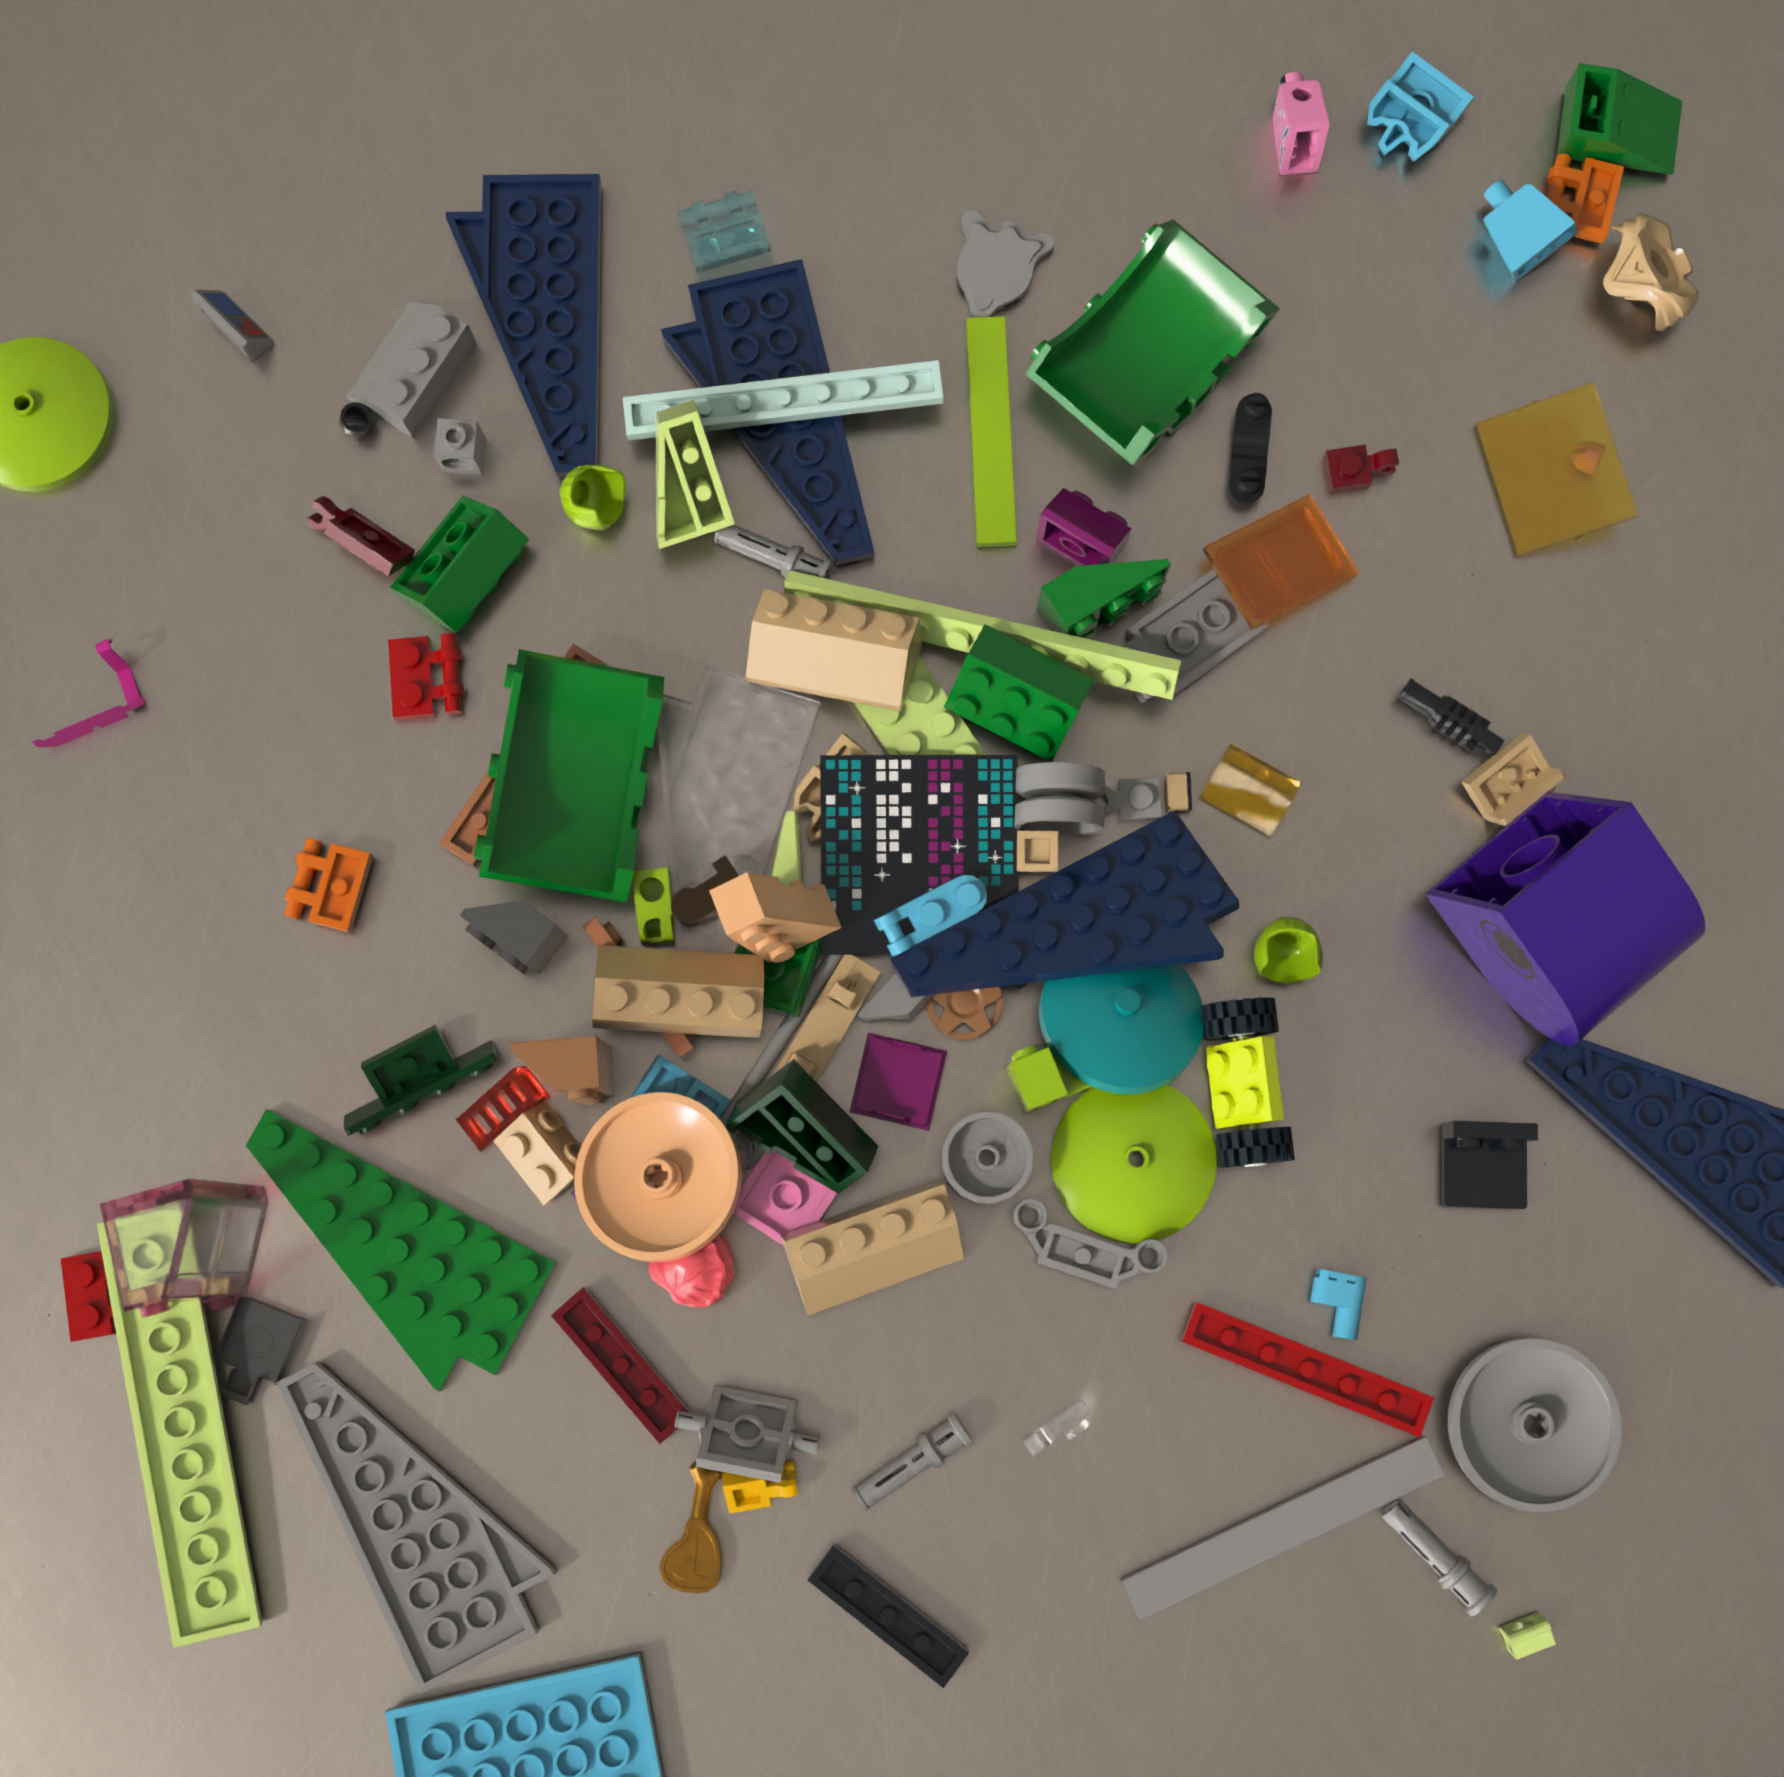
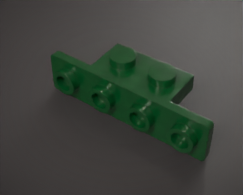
[344,1025,497,1136]

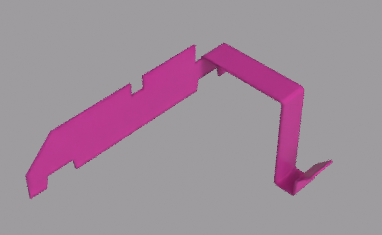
[32,639,146,747]

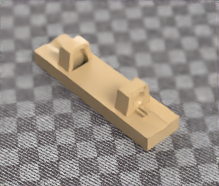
[774,955,881,1082]

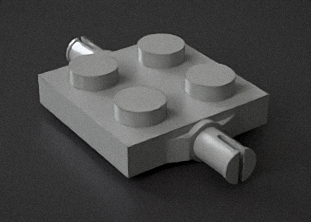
[675,1385,820,1483]

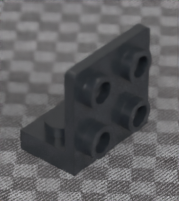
[1442,1121,1538,1209]

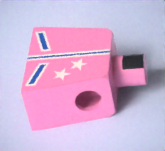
[1273,72,1330,175]

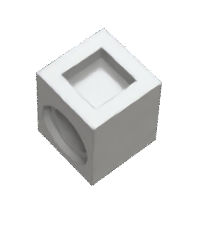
[434,418,485,474]

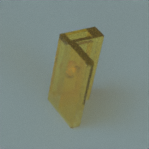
[1201,743,1301,835]

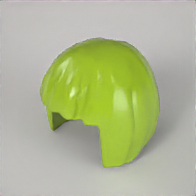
[559,465,626,530]
[1254,916,1323,984]

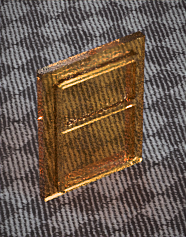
[1203,494,1359,630]

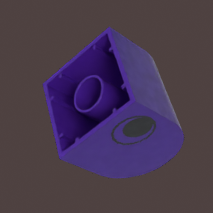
[1425,792,1706,1046]

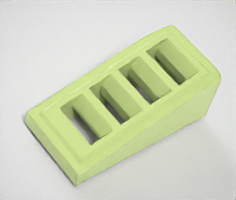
[772,811,803,886]

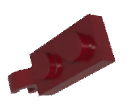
[307,496,415,576]

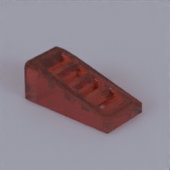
[456,1066,550,1152]

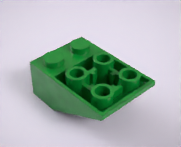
[1557,63,1682,175]
[1037,559,1171,639]

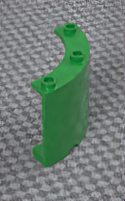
[1025,219,1280,466]
[473,649,665,902]

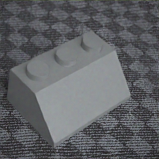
[346,301,476,438]

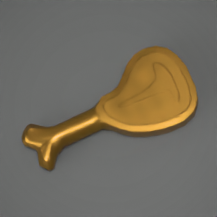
[660,1461,725,1593]

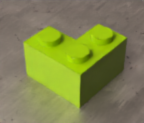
[1006,1044,1093,1115]

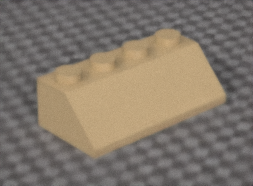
[745,589,922,711]
[592,945,764,1038]
[780,1180,964,1316]

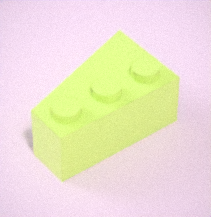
[656,400,735,549]

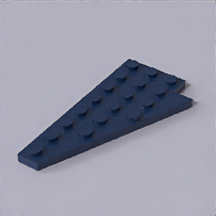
[446,174,601,477]
[661,259,875,565]
[890,810,1239,997]
[1526,1037,1784,1288]

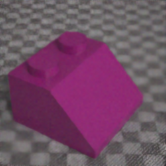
[1036,488,1132,566]

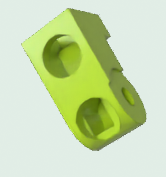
[632,867,675,946]

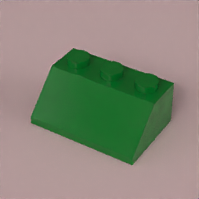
[390,495,529,633]

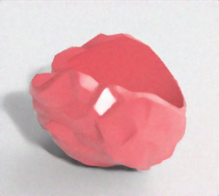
[648,1234,735,1308]

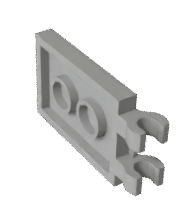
[1121,563,1270,704]

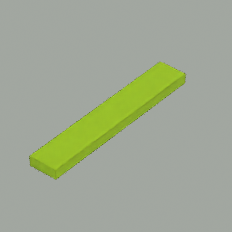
[966,316,1017,548]

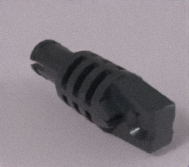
[1397,678,1504,755]

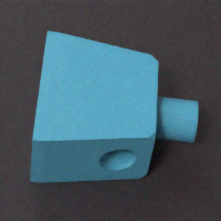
[1483,180,1578,282]

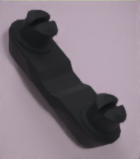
[1229,393,1272,503]

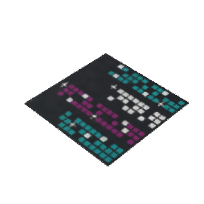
[820,755,1019,955]

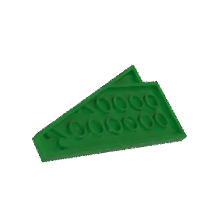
[246,1109,558,1391]

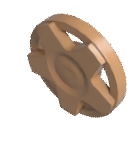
[927,987,1003,1040]

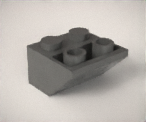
[460,900,568,975]

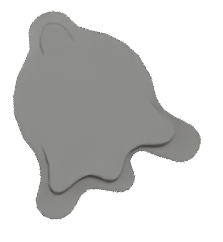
[956,209,1054,317]

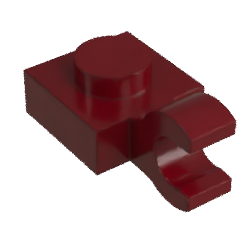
[1324,444,1399,493]

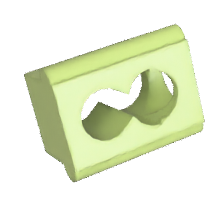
[1499,1612,1556,1660]

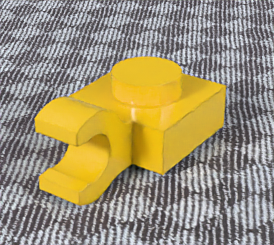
[721,1461,799,1514]

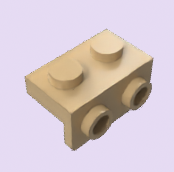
[1461,732,1565,826]
[494,1102,582,1205]

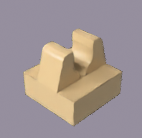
[1017,830,1058,872]

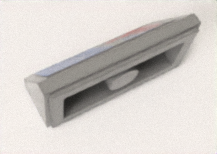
[191,290,274,361]

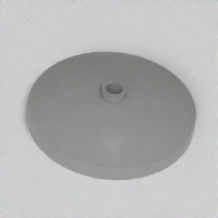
[1448,1338,1622,1513]

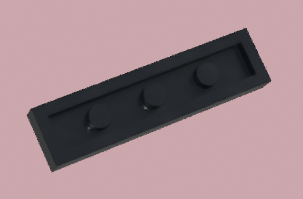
[807,1544,969,1688]

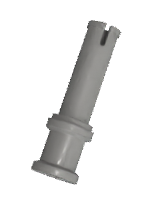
[714,525,835,579]
[851,1412,974,1511]
[1381,1498,1497,1617]

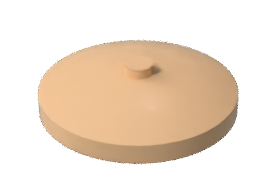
[574,1092,742,1262]

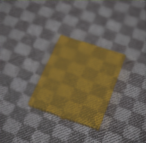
[1476,382,1638,556]

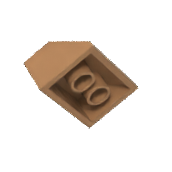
[510,1036,615,1106]

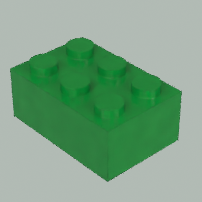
[944,624,1094,762]

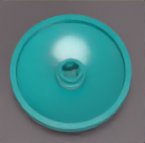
[1039,965,1205,1094]

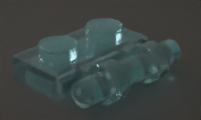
[678,190,771,273]

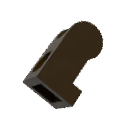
[671,855,739,927]

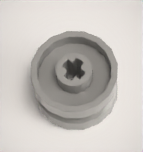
[1014,762,1105,836]
[941,1111,1033,1205]

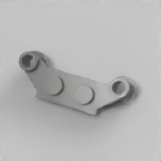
[1013,1199,1168,1290]

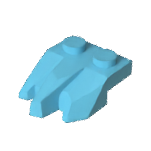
[1367,51,1474,162]

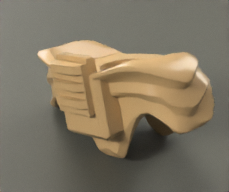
[1603,213,1699,332]

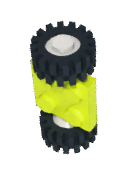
[1201,997,1295,1168]

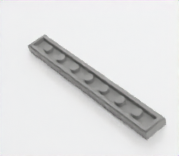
[1120,1435,1445,1621]

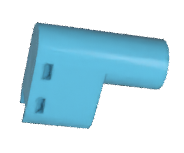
[1310,1269,1367,1341]

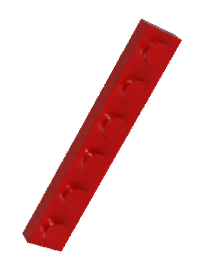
[1180,1302,1434,1437]

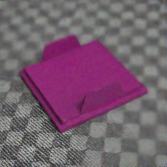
[849,1032,948,1131]

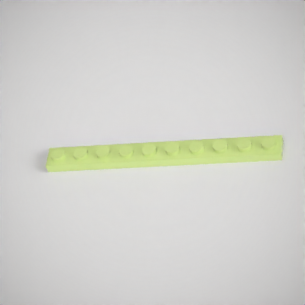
[784,570,1181,700]

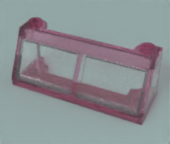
[100,1179,268,1318]

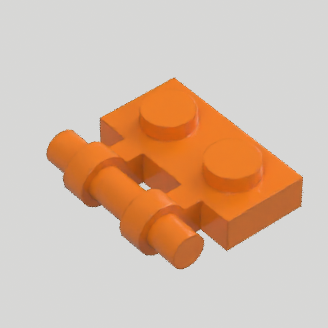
[1546,153,1624,244]
[284,838,374,933]

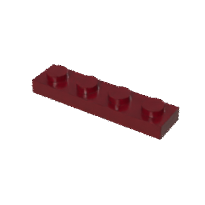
[551,1287,691,1444]

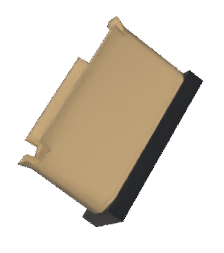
[1164,772,1192,812]

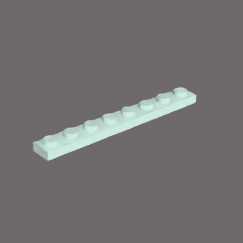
[622,360,944,440]

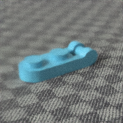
[874,875,987,957]

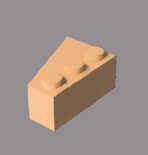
[709,872,842,963]

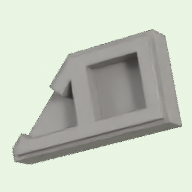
[857,973,934,1022]

